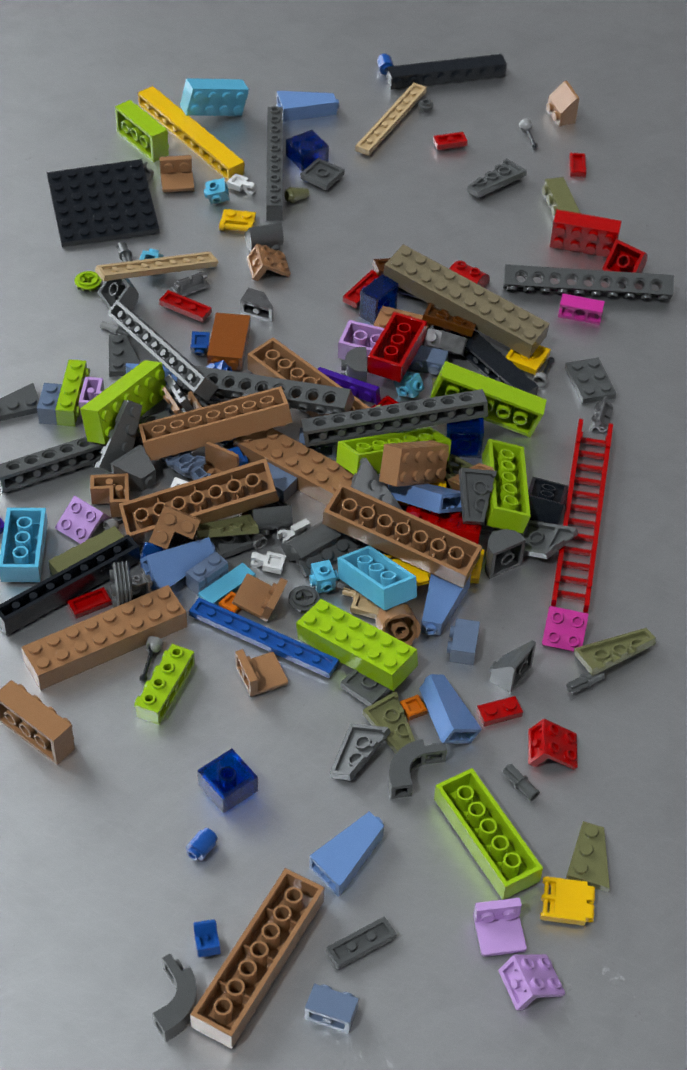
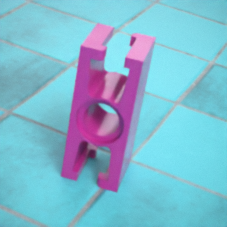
[558,294,605,325]

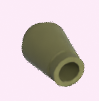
[284,187,309,203]

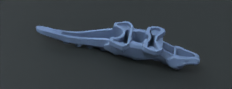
[142,445,211,480]

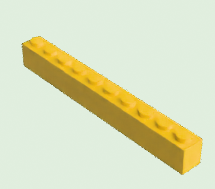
[138,86,245,180]

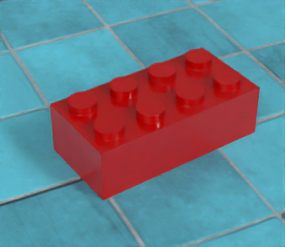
[550,209,622,257]
[367,312,427,382]
[406,504,482,544]

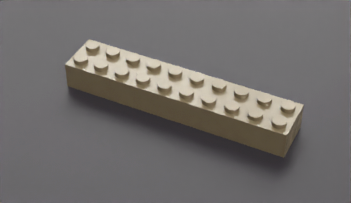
[383,244,550,358]

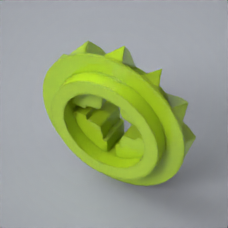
[74,271,102,292]

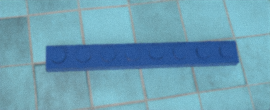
[189,597,339,678]

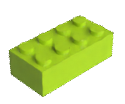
[115,100,169,162]

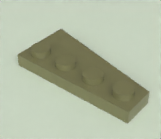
[574,628,656,676]

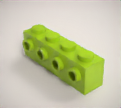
[55,359,90,427]
[134,644,195,725]

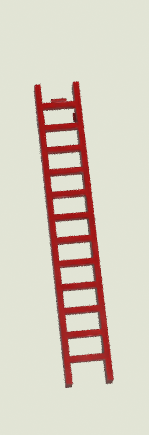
[551,419,613,613]

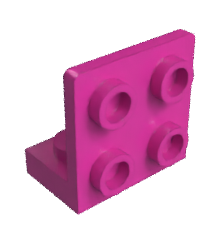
[542,606,589,652]

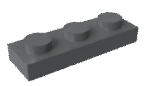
[326,916,397,970]

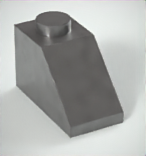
[240,288,273,322]
[424,328,467,355]

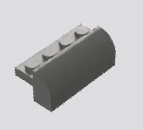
[281,521,364,577]

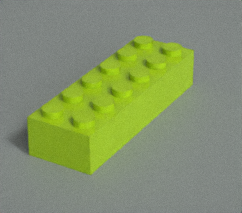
[80,360,168,444]
[430,361,547,437]
[336,427,452,475]
[482,439,531,534]
[296,599,418,691]
[434,768,543,900]

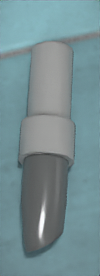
[100,321,130,337]

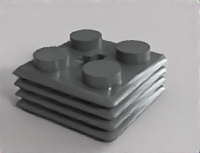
[109,561,133,608]

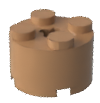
[375,603,421,646]

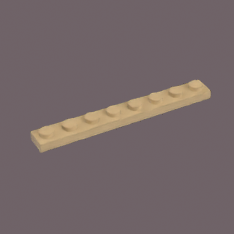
[355,83,427,156]
[95,251,218,281]

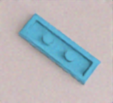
[198,563,256,605]

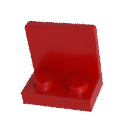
[528,719,578,770]

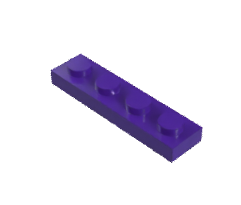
[318,367,381,405]

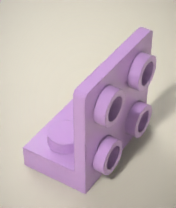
[55,495,112,544]
[473,898,527,957]
[498,954,565,1011]

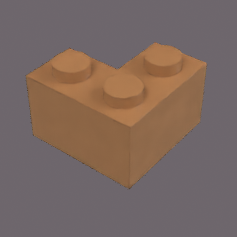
[90,473,130,518]
[149,504,201,549]

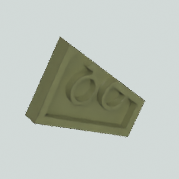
[196,514,259,539]
[362,691,415,754]
[566,821,610,893]

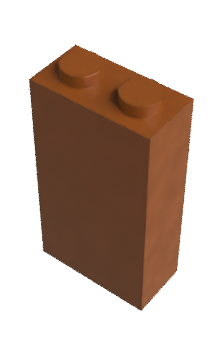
[207,313,250,371]

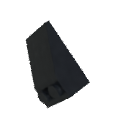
[528,477,568,525]

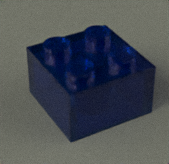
[285,130,329,171]
[359,274,398,325]
[445,417,484,458]
[197,748,258,814]

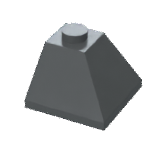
[111,445,157,491]
[489,640,536,693]

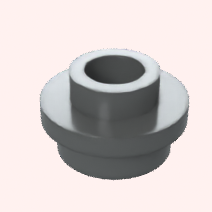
[418,99,433,112]

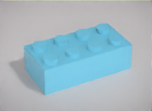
[180,78,249,116]
[0,508,48,582]
[337,545,417,611]

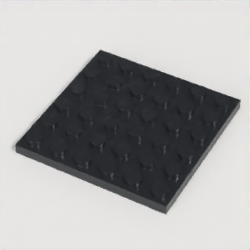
[46,159,160,247]

